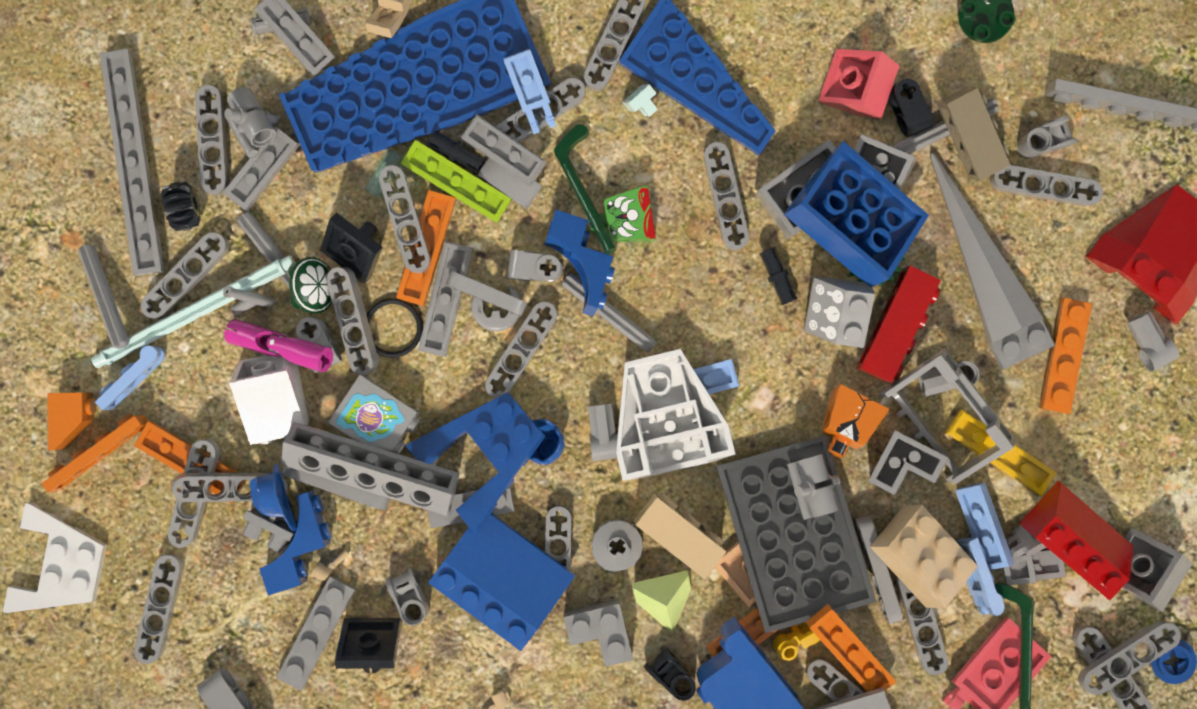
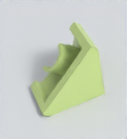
[632,570,691,634]

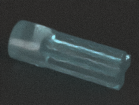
[364,149,404,198]

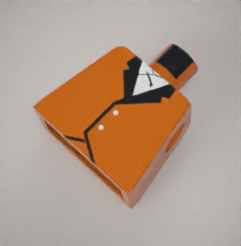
[822,384,889,458]

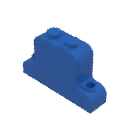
[696,616,804,709]

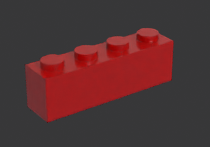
[856,265,941,383]

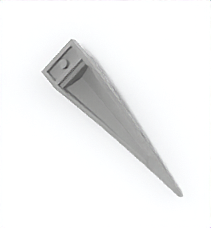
[930,153,1055,370]

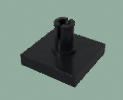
[320,213,383,284]
[335,618,401,673]

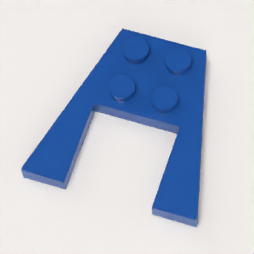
[406,392,545,533]

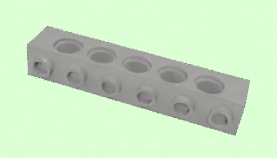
[281,422,460,516]

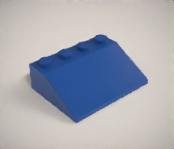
[784,141,929,288]
[428,513,576,651]

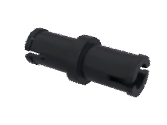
[427,130,485,174]
[759,246,798,305]

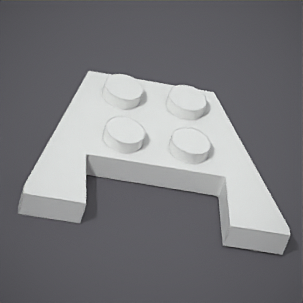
[3,502,107,613]

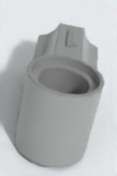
[1126,311,1180,372]
[918,361,979,397]
[588,403,618,462]

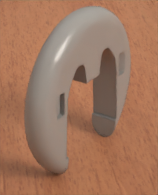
[471,285,521,331]

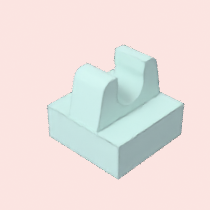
[622,84,658,117]

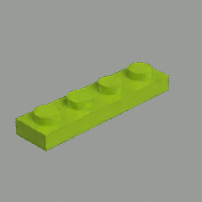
[400,140,512,224]

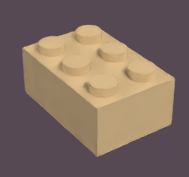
[634,493,726,579]
[870,505,978,609]

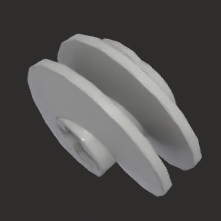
[592,519,643,572]

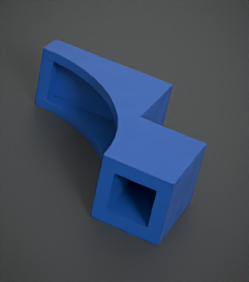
[544,210,615,316]
[259,490,332,596]

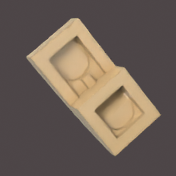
[365,0,413,38]

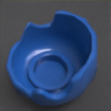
[530,419,565,465]

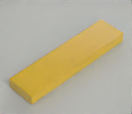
[945,410,1057,496]

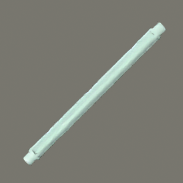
[91,255,295,368]

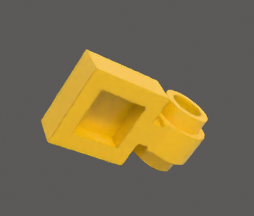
[773,622,820,661]

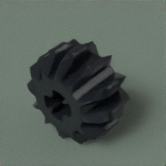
[160,181,201,231]

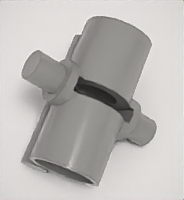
[224,87,278,158]
[787,454,840,520]

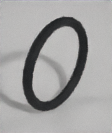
[367,298,423,358]

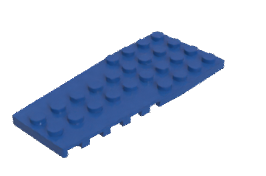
[279,0,551,173]

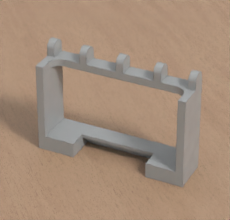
[879,348,1015,484]

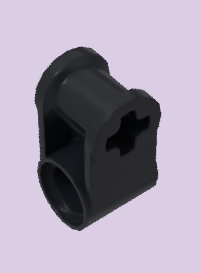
[888,78,934,137]
[643,645,696,701]

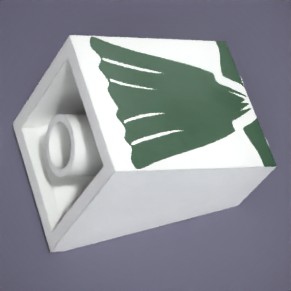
[229,354,310,444]

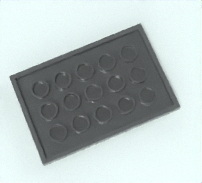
[716,435,877,633]

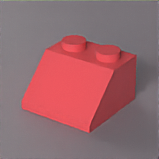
[818,49,900,119]

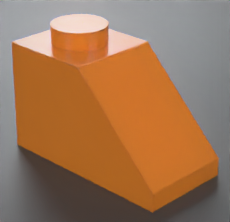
[47,392,96,451]

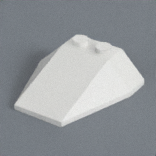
[616,349,736,481]

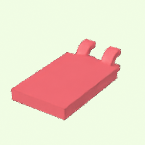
[942,617,1052,709]

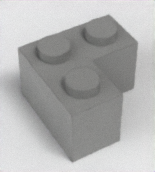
[854,134,917,191]
[869,430,949,495]
[563,598,633,667]

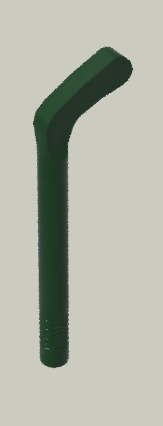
[554,124,616,254]
[994,582,1035,709]

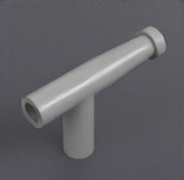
[223,286,275,315]

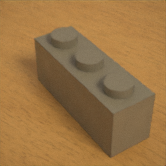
[937,87,1010,181]

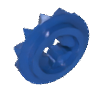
[1150,638,1197,684]

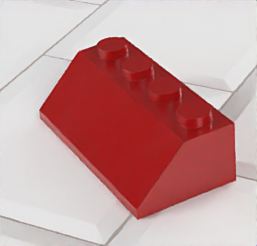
[1019,481,1134,601]

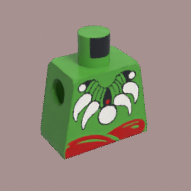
[589,185,656,243]

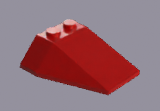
[1086,185,1197,325]

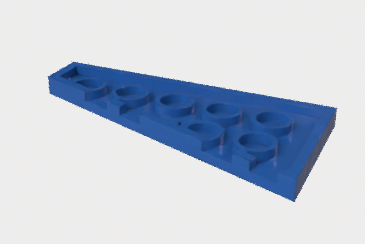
[619,0,775,156]

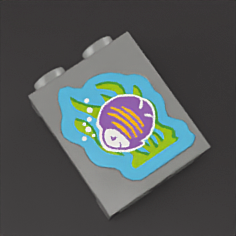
[328,375,421,454]

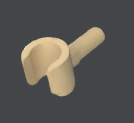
[311,550,350,581]
[487,688,510,709]

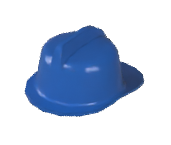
[250,464,297,531]

